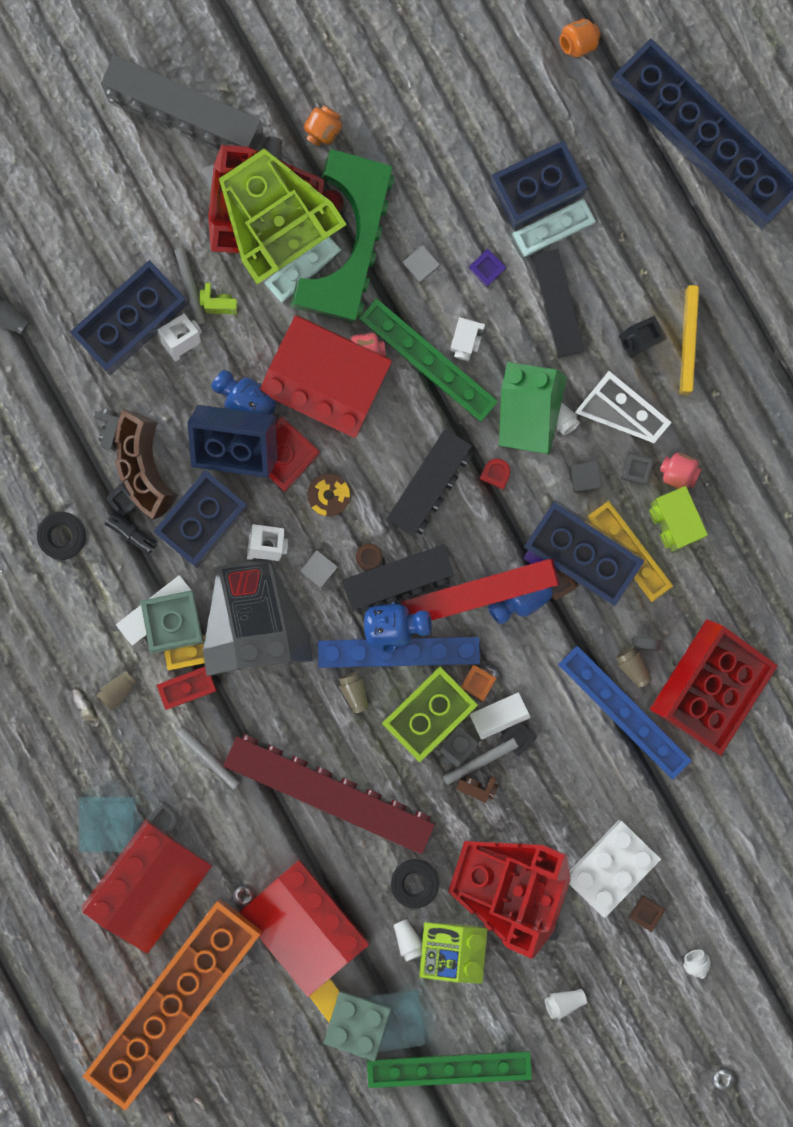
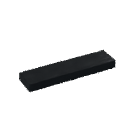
[532,249,584,358]

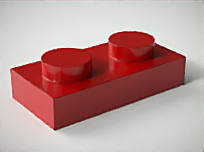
[156,667,217,710]

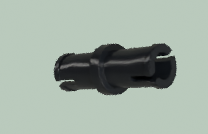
[104,511,158,555]

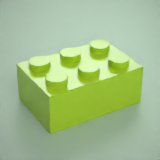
[382,667,478,762]

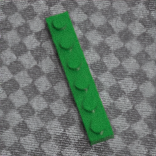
[359,298,498,423]
[367,1051,532,1088]

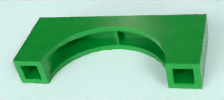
[290,149,395,323]

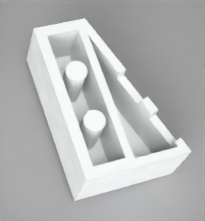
[575,371,672,443]

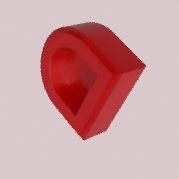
[479,458,510,490]

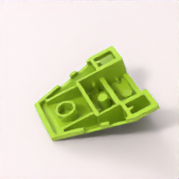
[219,149,347,285]

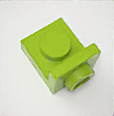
[200,282,238,315]

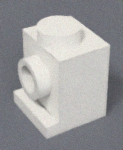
[157,314,202,362]
[450,317,485,361]
[247,524,288,561]

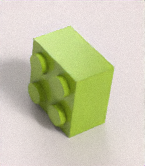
[649,486,708,553]

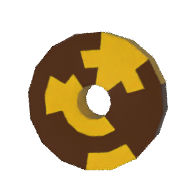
[307,474,350,517]

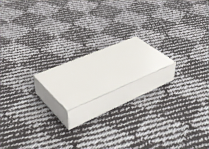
[470,692,530,740]

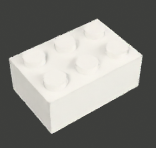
[569,820,661,918]

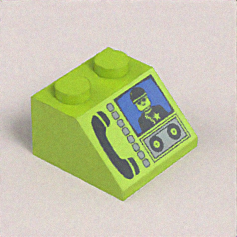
[419,922,487,984]

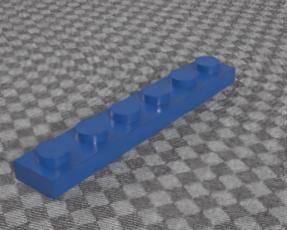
[318,637,480,668]
[558,646,692,780]

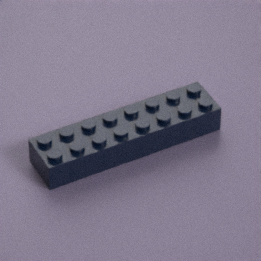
[611,38,793,230]

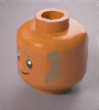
[559,19,600,58]
[303,105,343,147]

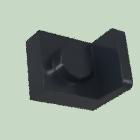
[619,316,667,358]

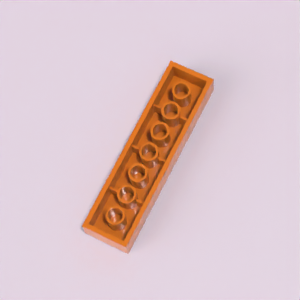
[82,898,263,1111]

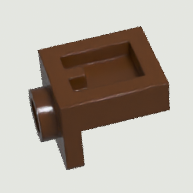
[455,776,499,803]

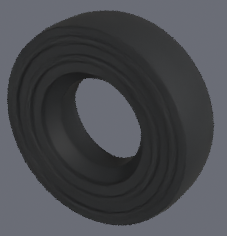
[37,512,86,560]
[391,859,439,909]

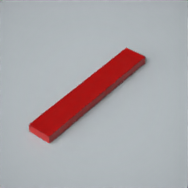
[401,559,560,621]

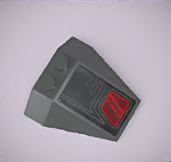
[203,560,313,676]

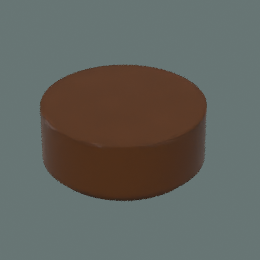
[356,544,383,571]

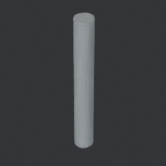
[174,247,206,326]
[176,726,240,790]
[443,738,519,785]

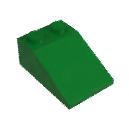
[499,362,567,455]

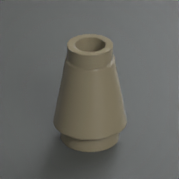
[616,646,652,688]
[96,671,136,711]
[338,671,369,713]

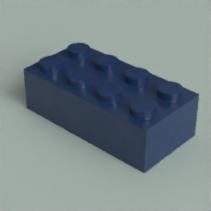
[70,260,188,376]
[524,500,646,606]

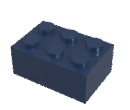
[490,140,588,229]
[187,405,278,478]
[153,470,249,568]

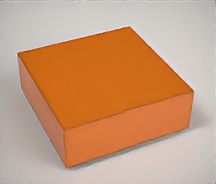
[461,665,497,701]

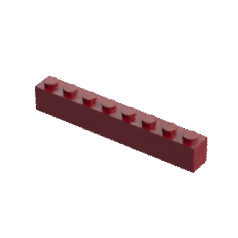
[223,734,435,855]

